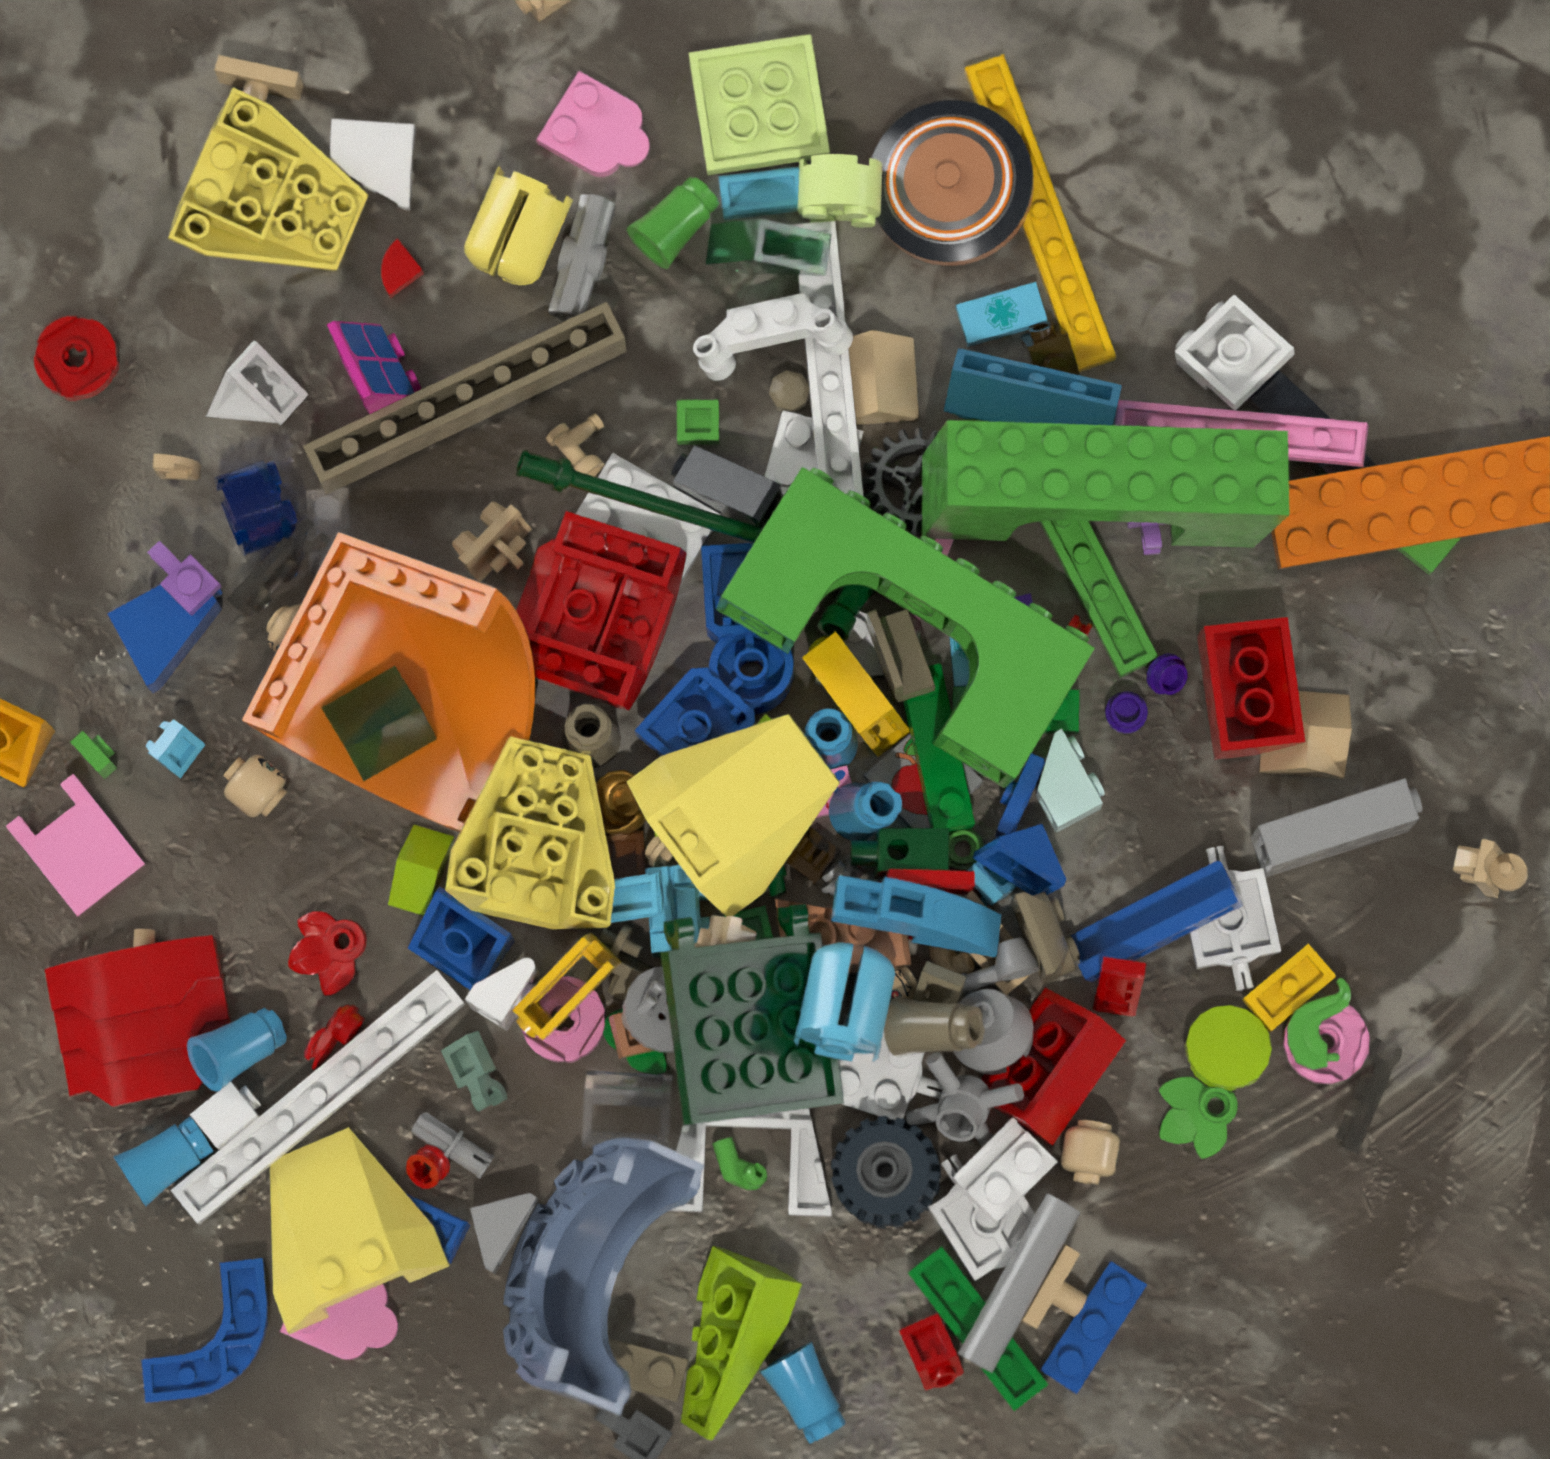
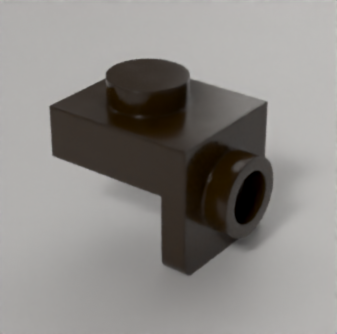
[1020,322,1080,375]

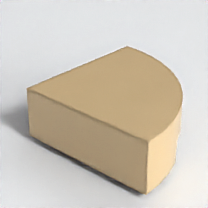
[153,454,201,480]

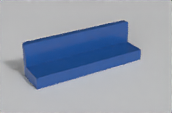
[1071,861,1244,983]

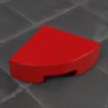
[381,238,424,298]

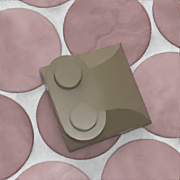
[1011,891,1080,985]

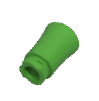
[627,177,719,269]

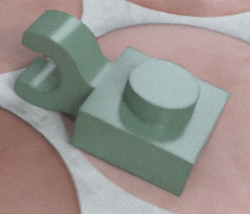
[441,1031,507,1112]

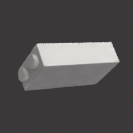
[1250,779,1422,878]

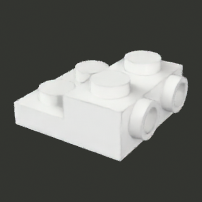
[1175,295,1294,411]

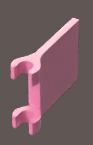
[6,774,145,917]

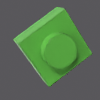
[677,400,719,445]
[71,731,117,779]

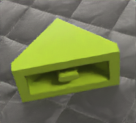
[388,824,455,916]

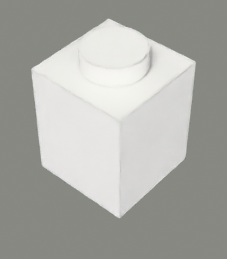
[190,1082,261,1150]

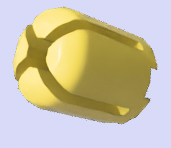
[464,167,573,285]

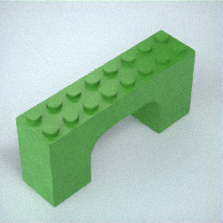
[922,420,1290,548]
[716,467,1095,789]

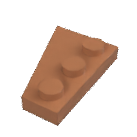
[775,899,911,975]

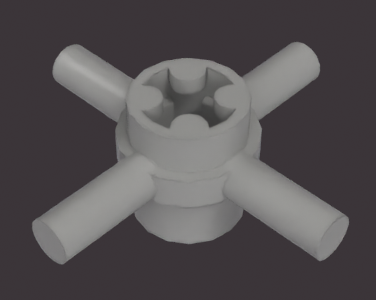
[906,1052,1024,1148]

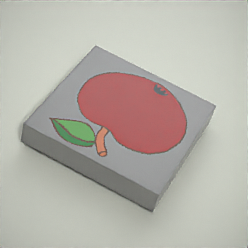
[864,734,984,828]

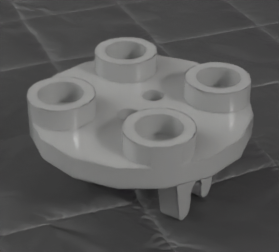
[621,967,674,1053]

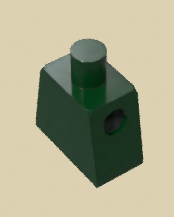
[850,828,949,880]

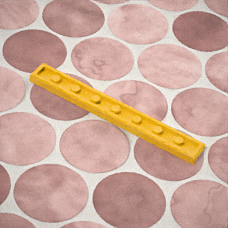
[964,54,1116,372]

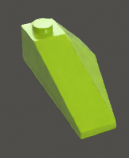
[681,1246,802,1440]

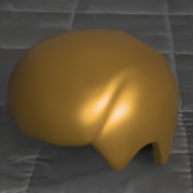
[596,770,646,834]

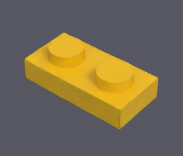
[1242,943,1336,1032]

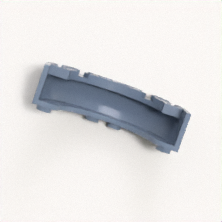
[503,1138,704,1415]

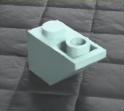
[1036,729,1105,833]

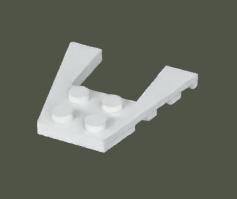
[669,1108,832,1217]

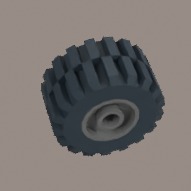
[831,1116,941,1229]

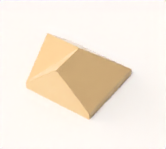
[1259,691,1352,779]

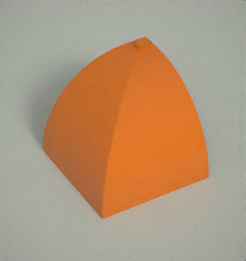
[242,532,535,833]

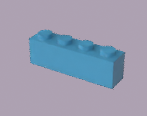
[944,348,1122,425]

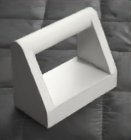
[465,958,540,1031]

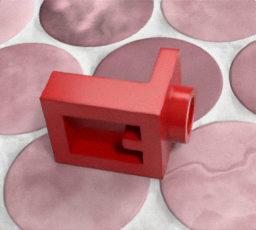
[899,1313,964,1390]

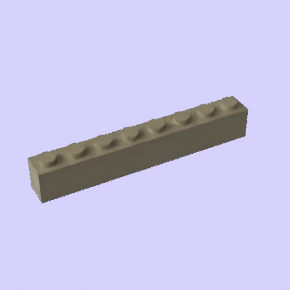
[303,302,627,495]

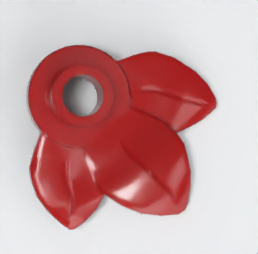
[288,911,367,996]
[304,1004,365,1071]

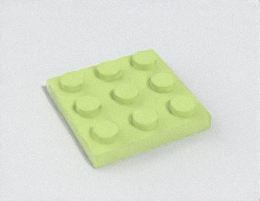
[689,34,830,176]

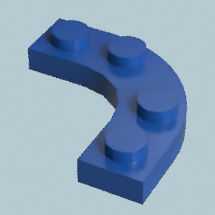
[141,1258,269,1403]

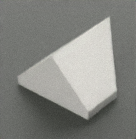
[206,341,309,425]

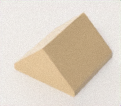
[848,330,919,425]

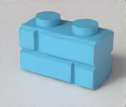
[645,865,710,958]

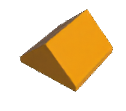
[0,698,55,787]

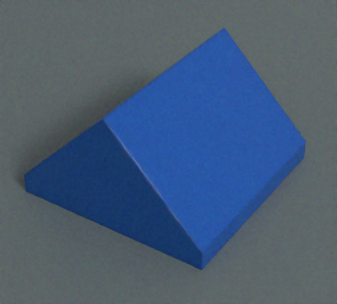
[408,887,515,990]

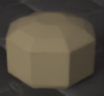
[769,370,810,413]

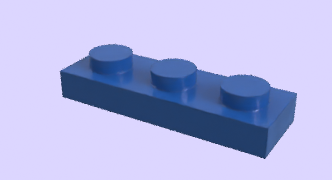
[1040,1261,1147,1394]

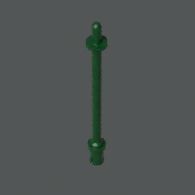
[516,449,763,543]

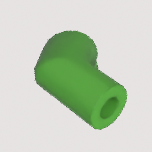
[712,1137,767,1190]

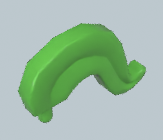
[1287,978,1351,1071]

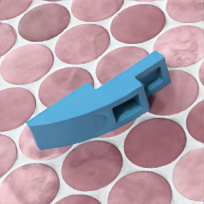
[831,875,1001,957]

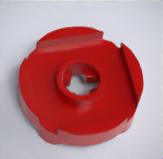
[34,316,119,401]

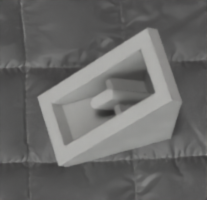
[470,1193,539,1275]

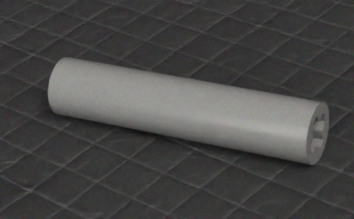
[958,1194,1080,1373]

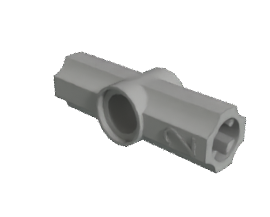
[548,194,616,321]

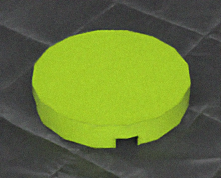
[1185,1005,1272,1091]

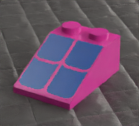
[326,321,422,414]

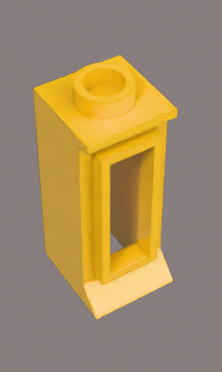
[512,932,622,1040]

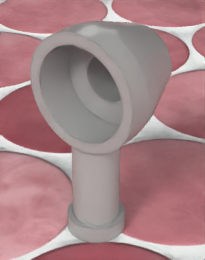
[961,938,1040,995]

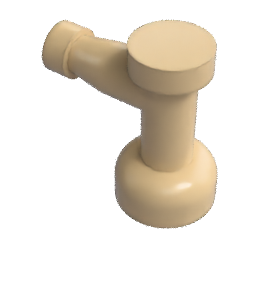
[546,413,605,477]

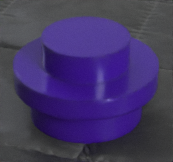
[1146,653,1188,695]
[1105,691,1148,734]

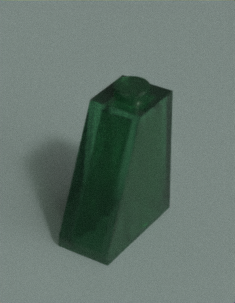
[705,218,832,276]

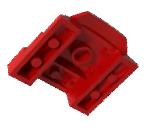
[516,511,687,711]
[44,935,231,1107]

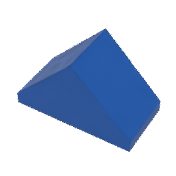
[973,824,1066,896]

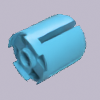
[794,942,895,1062]

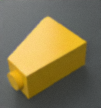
[802,632,910,757]

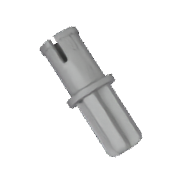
[412,1112,495,1179]

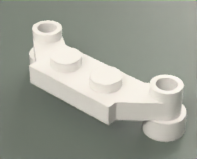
[693,293,853,381]

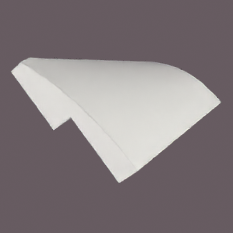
[330,119,416,210]

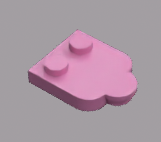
[537,71,649,177]
[279,1284,398,1360]

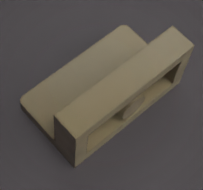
[867,609,935,704]

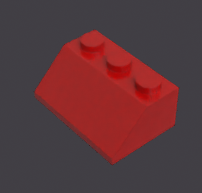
[1197,617,1306,760]
[980,987,1126,1146]

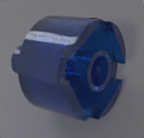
[214,460,297,556]

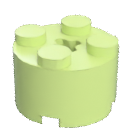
[798,154,882,228]

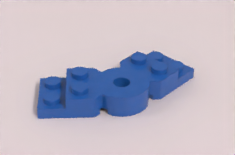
[634,543,794,756]

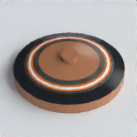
[872,100,1034,266]

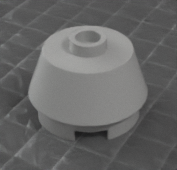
[953,989,1033,1075]

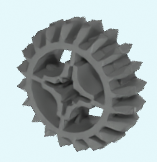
[862,427,938,539]

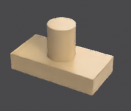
[215,55,303,103]
[1021,1244,1087,1329]

